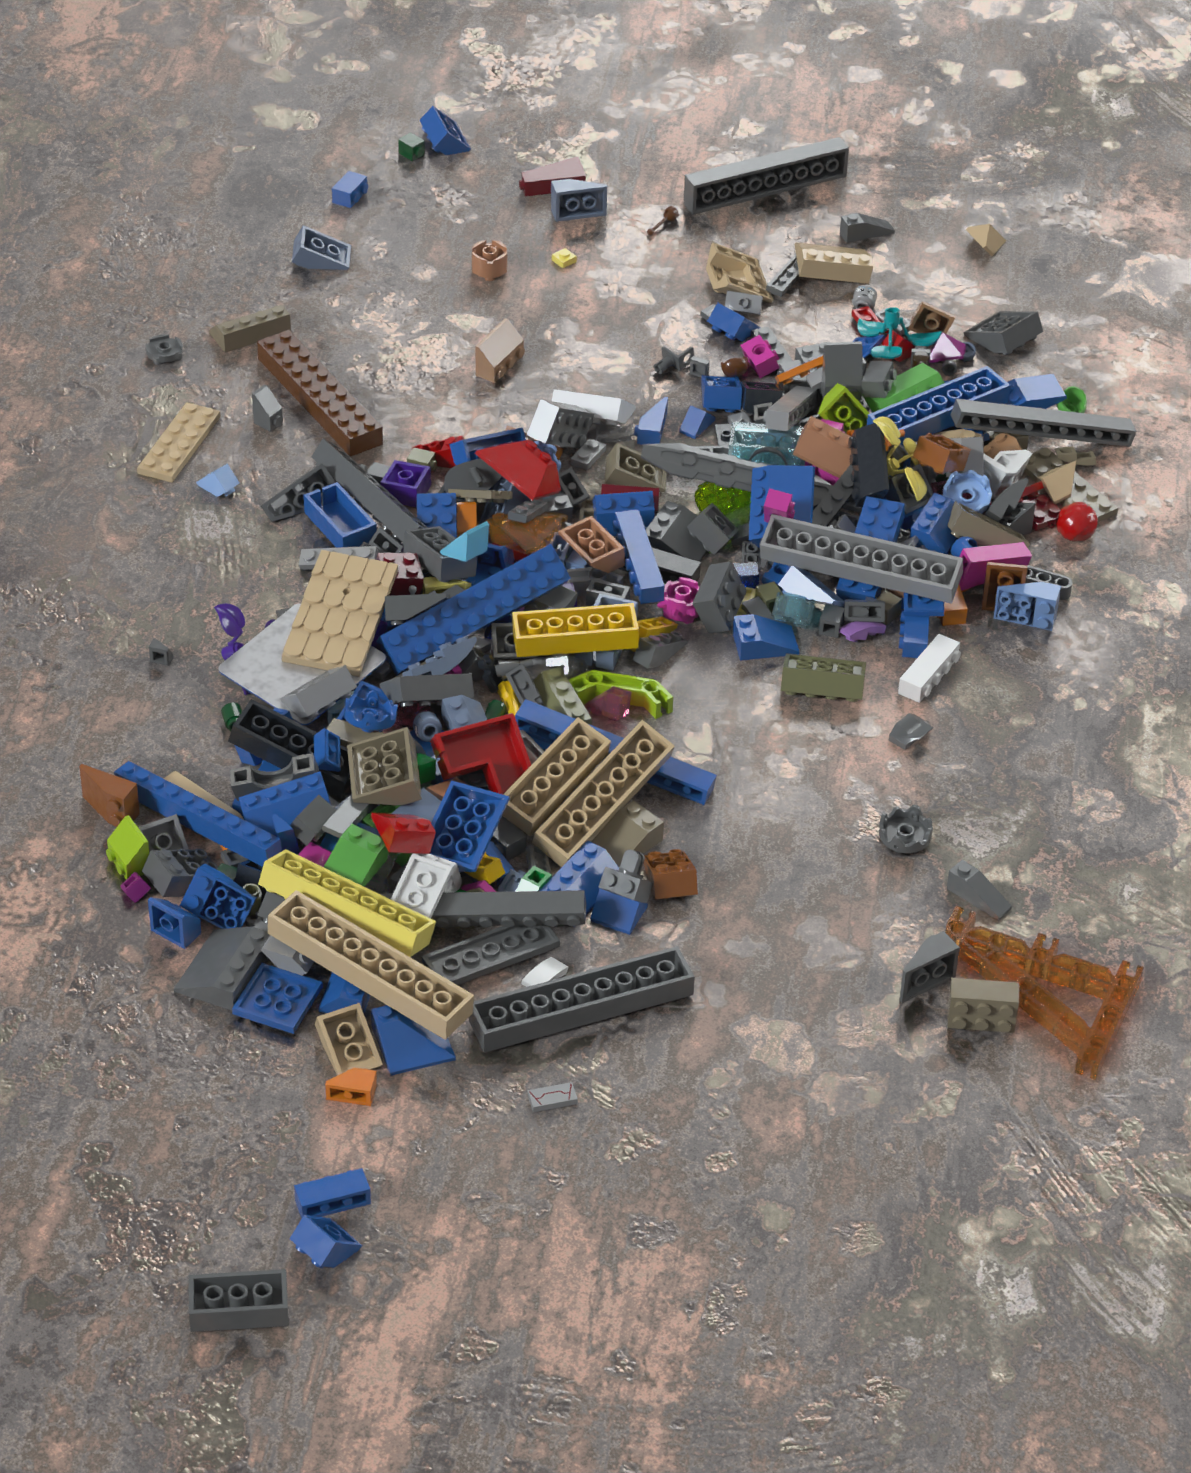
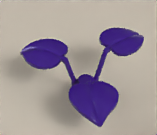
[214,603,275,695]

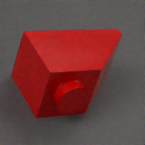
[880,330,915,362]

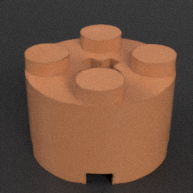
[472,240,507,281]

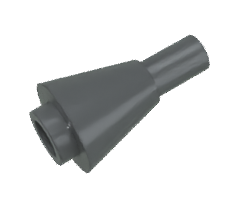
[495,659,534,680]

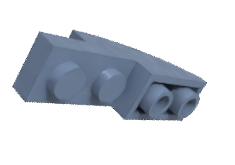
[402,636,477,676]

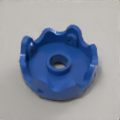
[344,690,398,733]

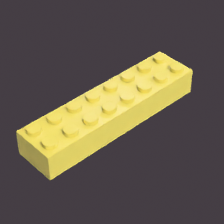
[258,849,436,957]

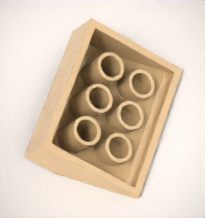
[795,242,874,284]

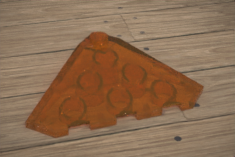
[486,512,568,554]

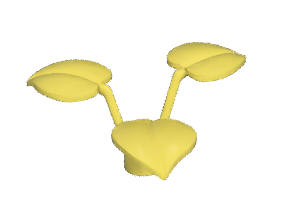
[873,417,927,502]

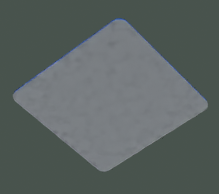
[218,604,386,725]

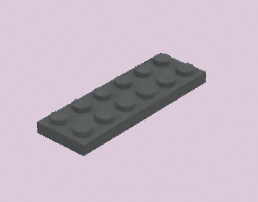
[422,925,560,985]

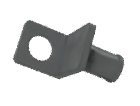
[654,346,695,374]

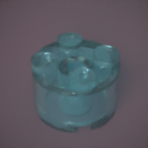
[772,592,816,629]

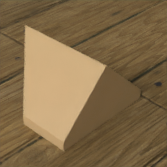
[966,224,1006,256]
[1037,461,1076,504]

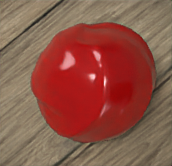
[1057,502,1098,542]

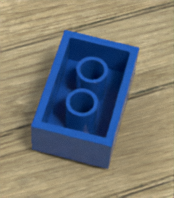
[417,493,457,538]

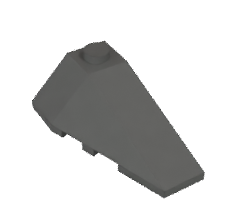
[261,463,336,522]

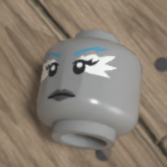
[852,285,877,310]

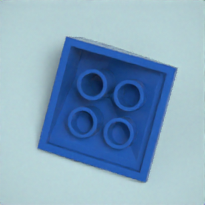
[371,1005,456,1076]

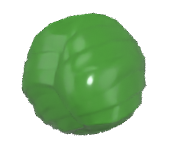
[1057,386,1087,413]

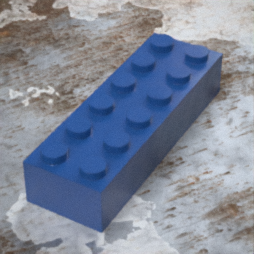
[836,496,905,601]

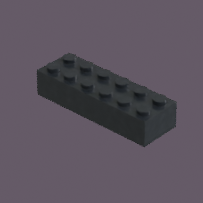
[228,699,351,799]

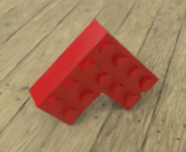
[430,713,531,795]

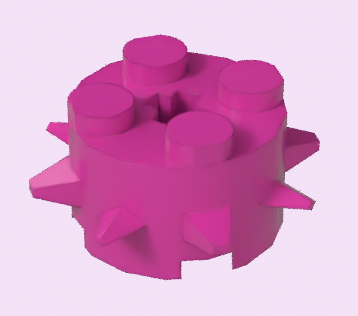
[657,577,700,624]

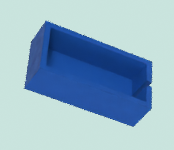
[304,482,377,548]

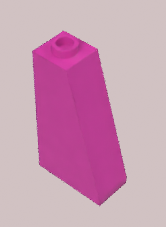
[959,542,1032,590]

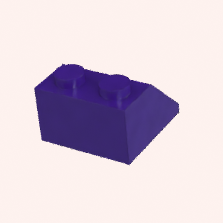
[380,460,432,507]

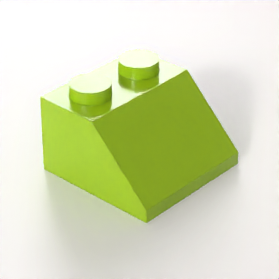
[106,815,149,880]

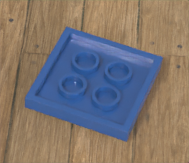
[232,963,323,1034]

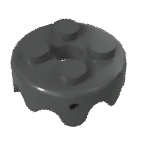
[879,805,933,853]

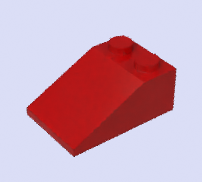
[371,813,436,854]

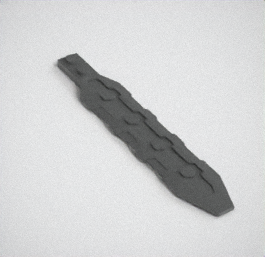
[640,443,863,513]

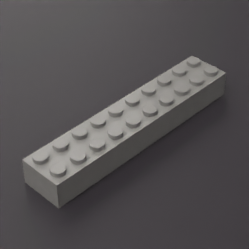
[760,514,963,604]

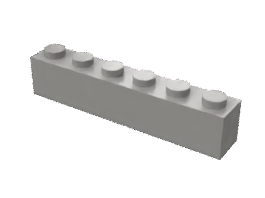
[763,385,818,431]

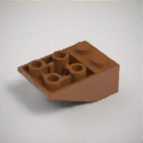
[644,849,698,899]

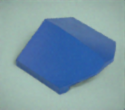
[852,335,886,359]

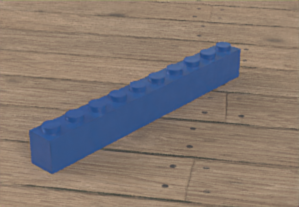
[515,699,717,805]
[114,761,282,867]

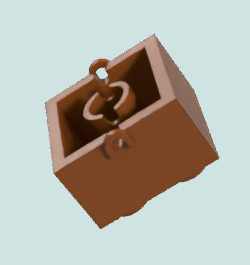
[913,433,971,474]

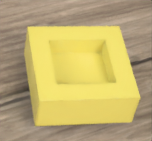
[552,248,577,268]

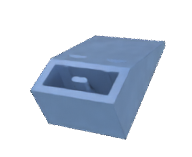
[994,582,1061,631]

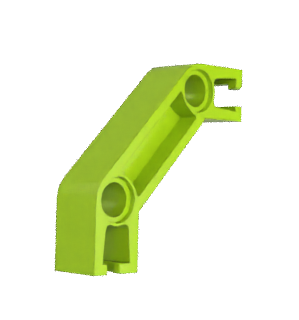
[569,670,673,719]

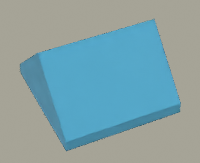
[440,521,489,562]

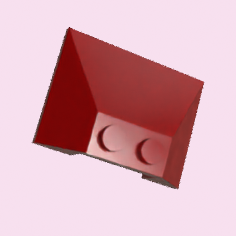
[475,440,561,501]

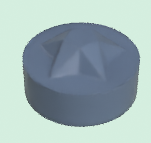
[961,342,976,361]

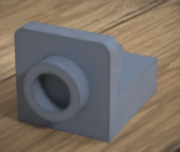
[497,869,526,892]

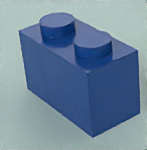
[332,171,369,208]

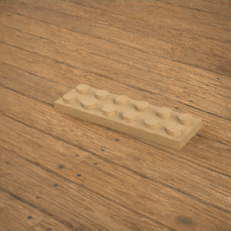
[137,402,221,482]

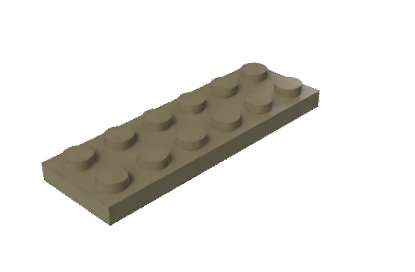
[1024,447,1118,522]

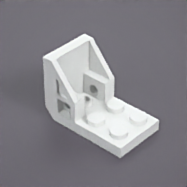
[984,450,1032,499]
[391,853,462,919]

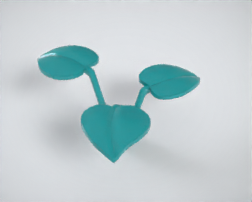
[857,307,942,359]

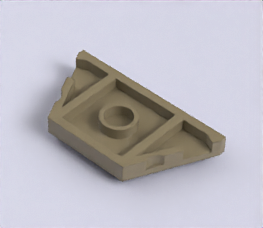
[448,489,513,503]

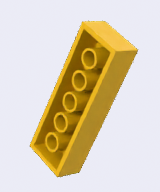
[512,603,639,657]

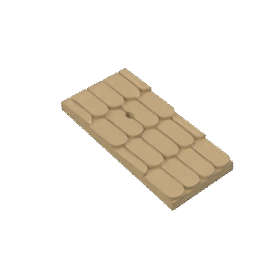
[282,550,398,677]

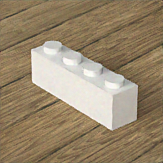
[898,634,961,703]

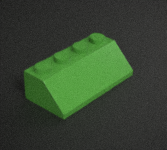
[862,363,945,413]

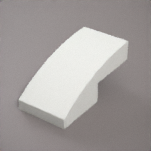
[521,957,568,987]

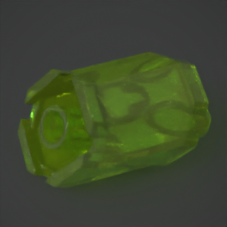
[694,481,751,516]

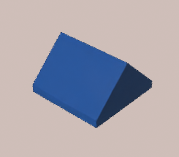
[590,889,648,935]

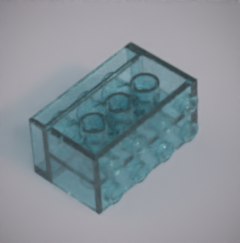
[728,422,805,466]

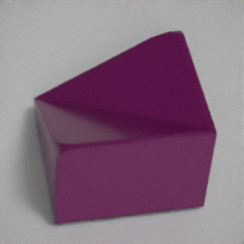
[120,872,151,902]

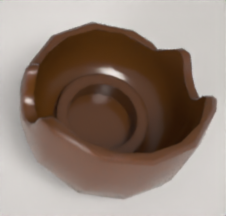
[721,356,749,377]

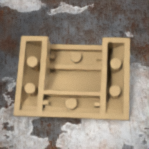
[706,242,773,303]

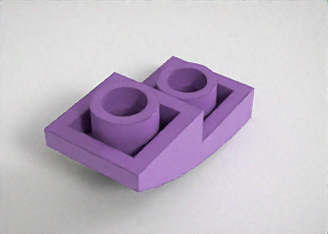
[839,621,886,642]

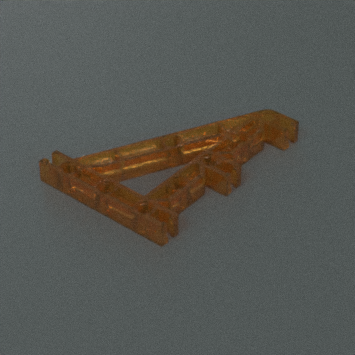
[945,906,1144,1080]

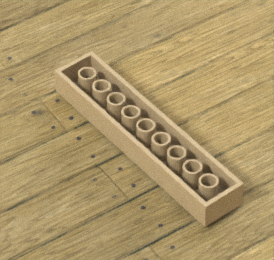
[268,890,474,1040]

